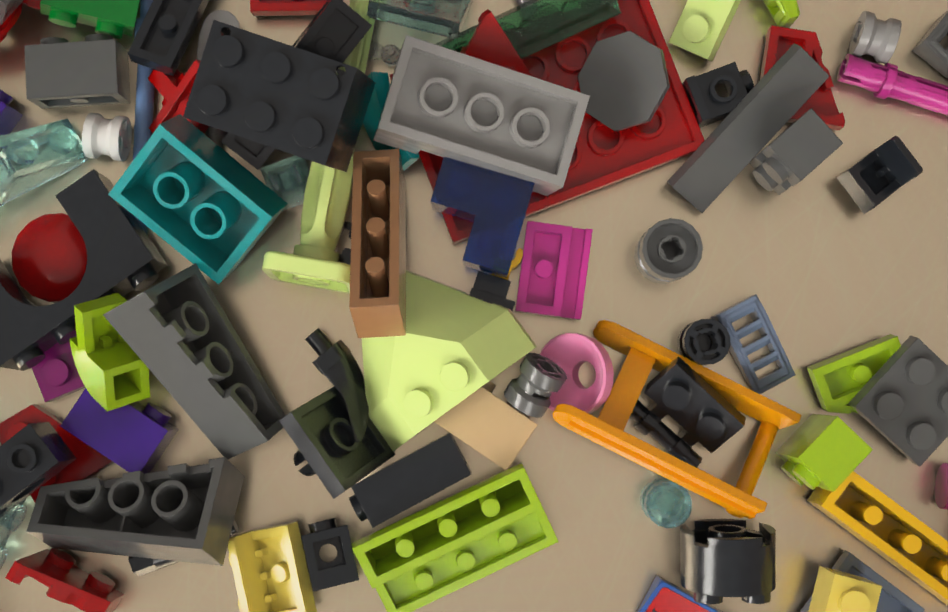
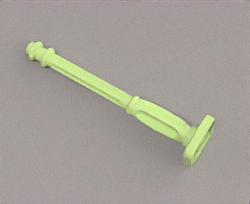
[262,0,379,293]

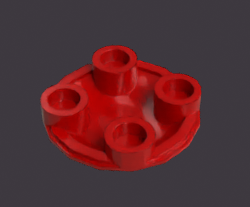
[11,213,87,303]

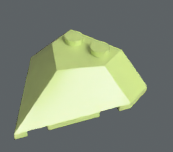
[362,270,537,451]

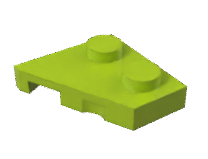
[807,334,901,414]

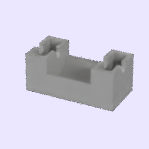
[373,35,590,196]

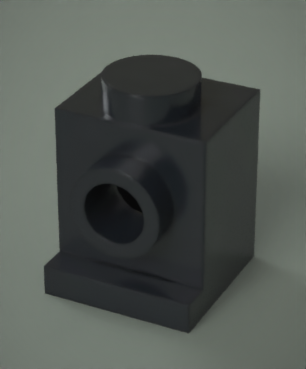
[682,62,754,128]
[301,518,359,592]

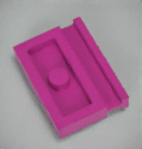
[515,221,593,320]

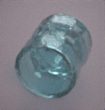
[640,478,692,528]

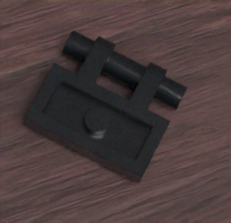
[630,356,746,468]

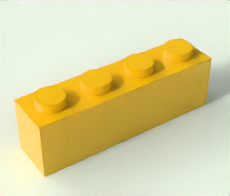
[807,471,948,606]

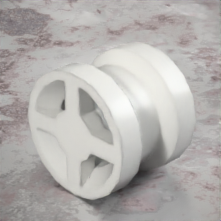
[82,113,132,162]

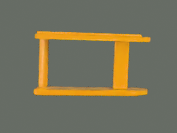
[553,320,802,519]

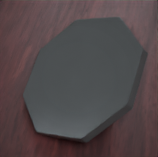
[578,31,670,131]

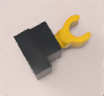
[469,241,523,311]

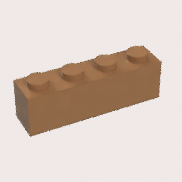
[349,149,406,338]

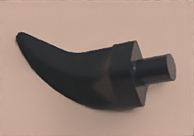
[305,328,369,442]

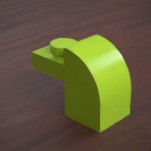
[69,293,151,412]

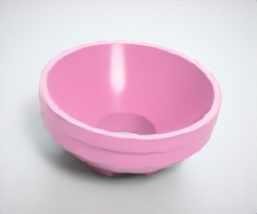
[540,333,614,414]

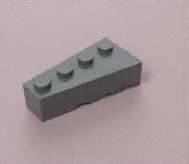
[103,263,285,459]
[26,457,244,566]

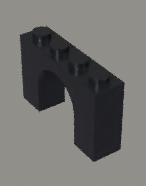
[0,169,168,371]

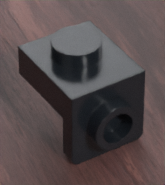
[837,136,923,214]

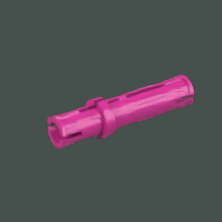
[837,53,948,116]

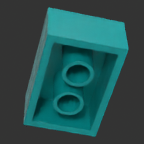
[108,114,288,285]

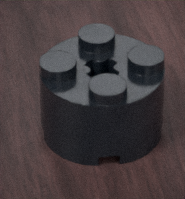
[680,519,776,604]

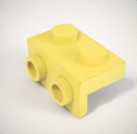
[228,521,317,612]

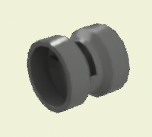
[504,353,567,418]

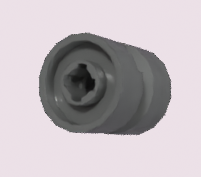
[634,218,703,284]

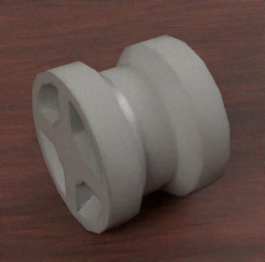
[849,11,902,64]

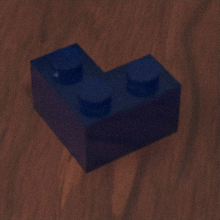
[430,157,535,278]

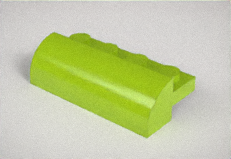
[352,462,559,612]

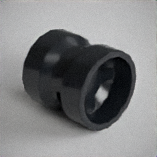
[677,319,730,365]

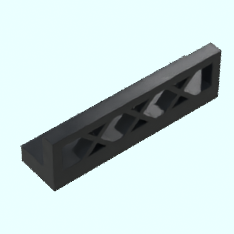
[221,0,372,170]

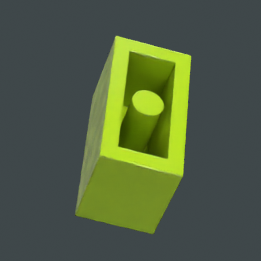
[776,414,873,492]

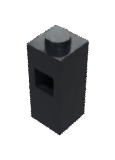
[349,432,472,528]

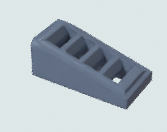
[711,294,796,394]

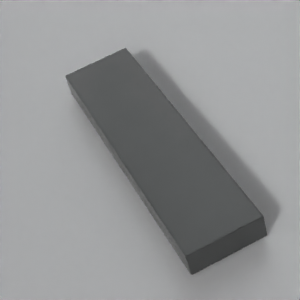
[667,43,829,213]

